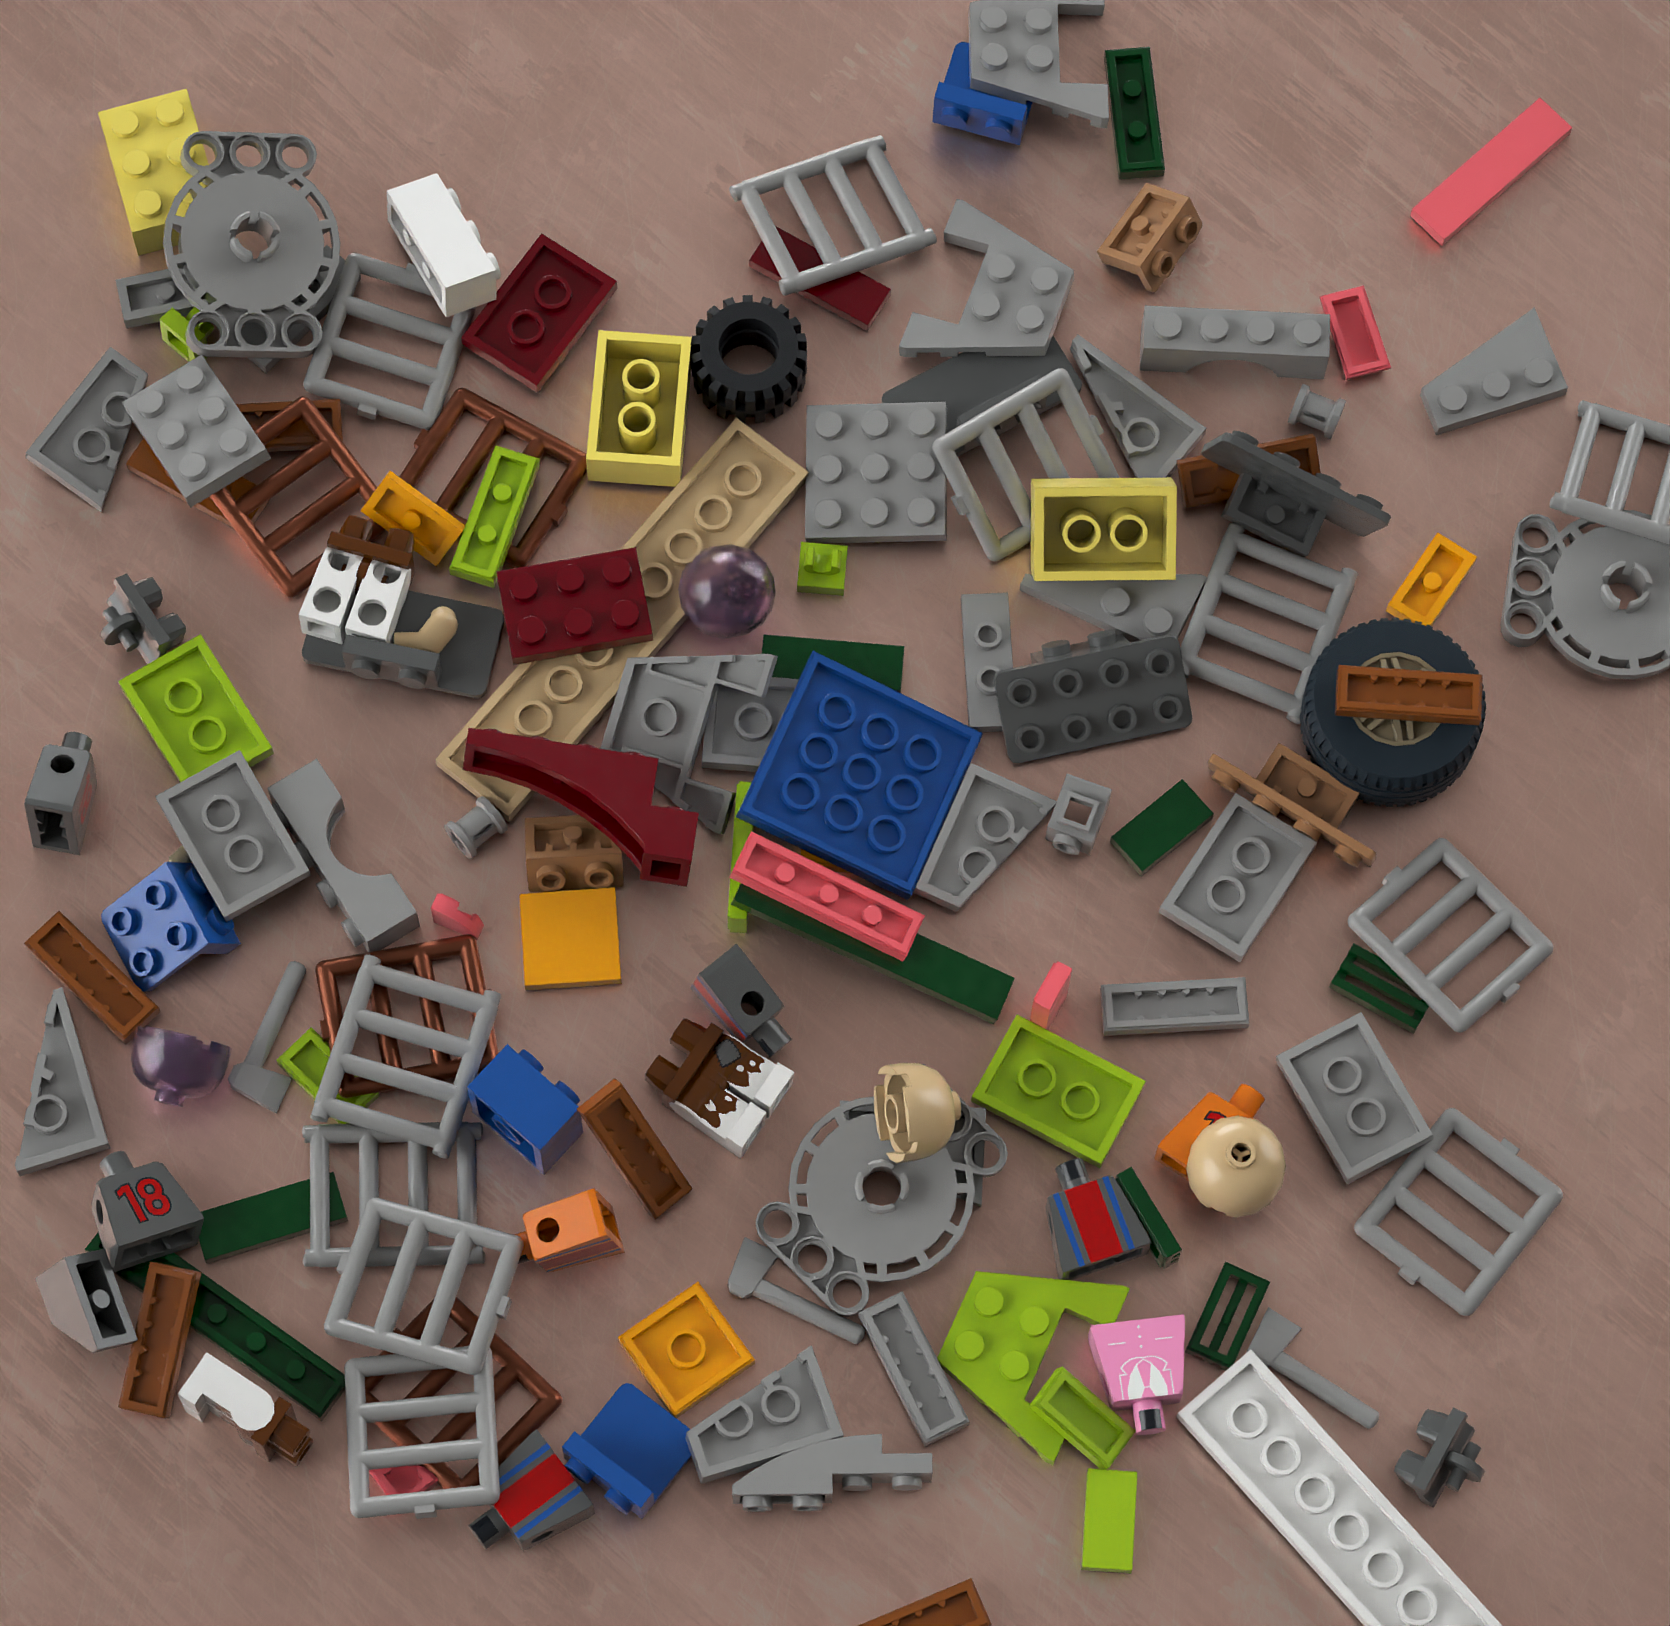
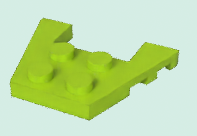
[937,1271,1130,1465]

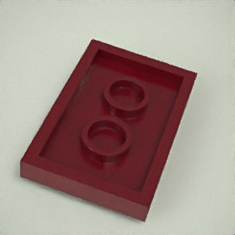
[461,233,617,393]
[496,547,653,665]

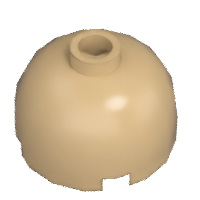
[874,1063,961,1163]
[1186,1116,1286,1218]

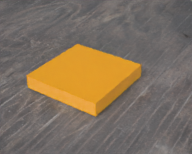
[519,887,622,991]
[617,1282,755,1418]

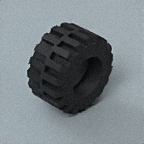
[691,295,807,424]

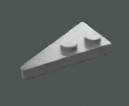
[1070,334,1206,478]
[1020,574,1207,643]
[15,987,110,1176]

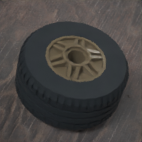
[1300,618,1486,807]

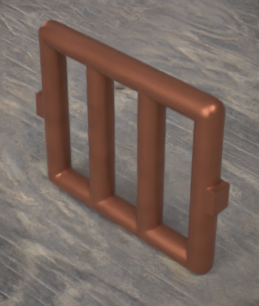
[399,387,587,568]
[209,396,386,597]
[315,934,499,1098]
[365,1297,562,1489]

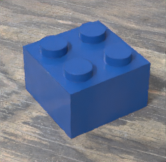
[467,1044,583,1175]

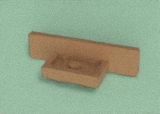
[1208,743,1376,867]

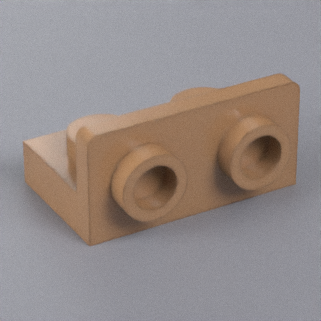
[1097,183,1202,293]
[525,815,624,892]

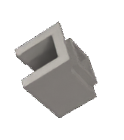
[1045,774,1112,855]

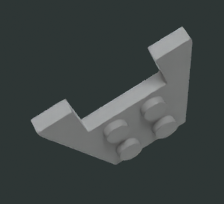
[968,0,1109,128]
[899,199,1074,357]
[600,654,778,834]

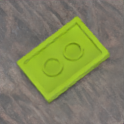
[118,634,274,782]
[971,1014,1146,1169]

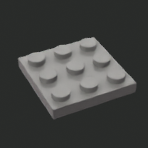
[805,402,947,544]

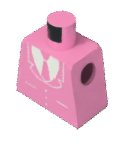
[1088,1314,1185,1435]

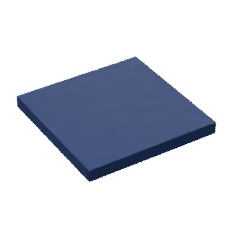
[736,651,983,900]

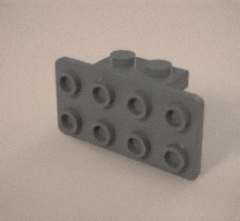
[882,336,1082,456]
[1201,431,1391,557]
[302,590,504,699]
[994,630,1192,763]

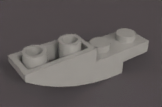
[732,1434,933,1512]

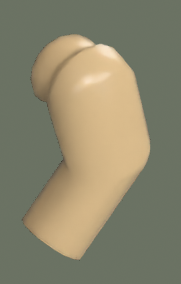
[394,606,458,653]

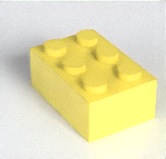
[98,89,209,256]
[586,330,692,487]
[1031,477,1177,581]

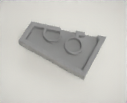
[26,347,148,512]
[685,1345,844,1484]

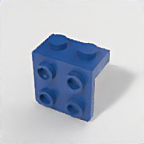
[932,42,1033,145]
[101,862,241,992]
[562,1383,692,1519]

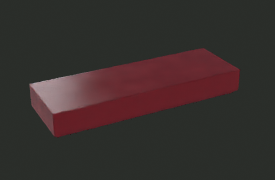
[749,226,891,332]

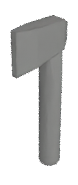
[228,961,306,1113]
[727,1237,865,1344]
[1246,1307,1379,1429]

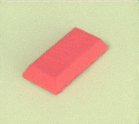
[1320,285,1391,380]

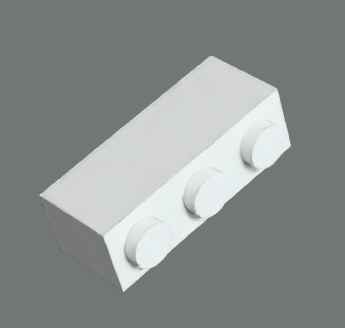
[387,173,501,317]

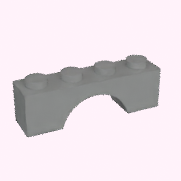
[1140,305,1330,379]
[268,759,420,952]

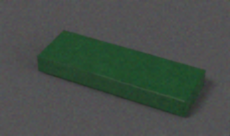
[1104,47,1165,180]
[762,634,904,693]
[199,1172,348,1264]

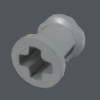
[1288,384,1346,439]
[444,796,508,859]

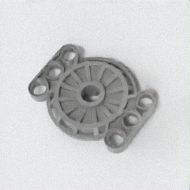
[163,131,340,358]
[1500,510,1670,680]
[755,1063,1008,1317]

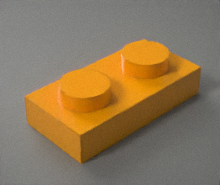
[361,471,465,567]
[1386,532,1477,626]

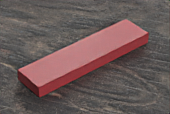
[1410,98,1572,246]
[729,831,925,962]

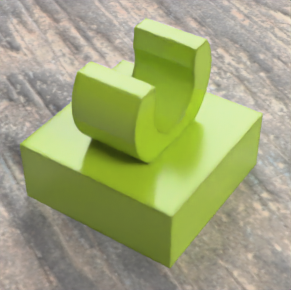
[159,307,214,362]
[797,542,848,596]

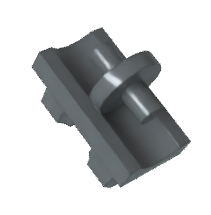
[101,573,186,664]
[1394,1408,1485,1507]

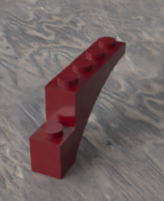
[463,727,699,887]

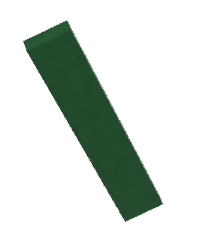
[731,883,1015,1024]
[85,1232,345,1421]

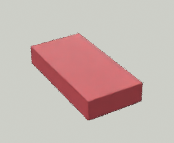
[1030,961,1072,1030]

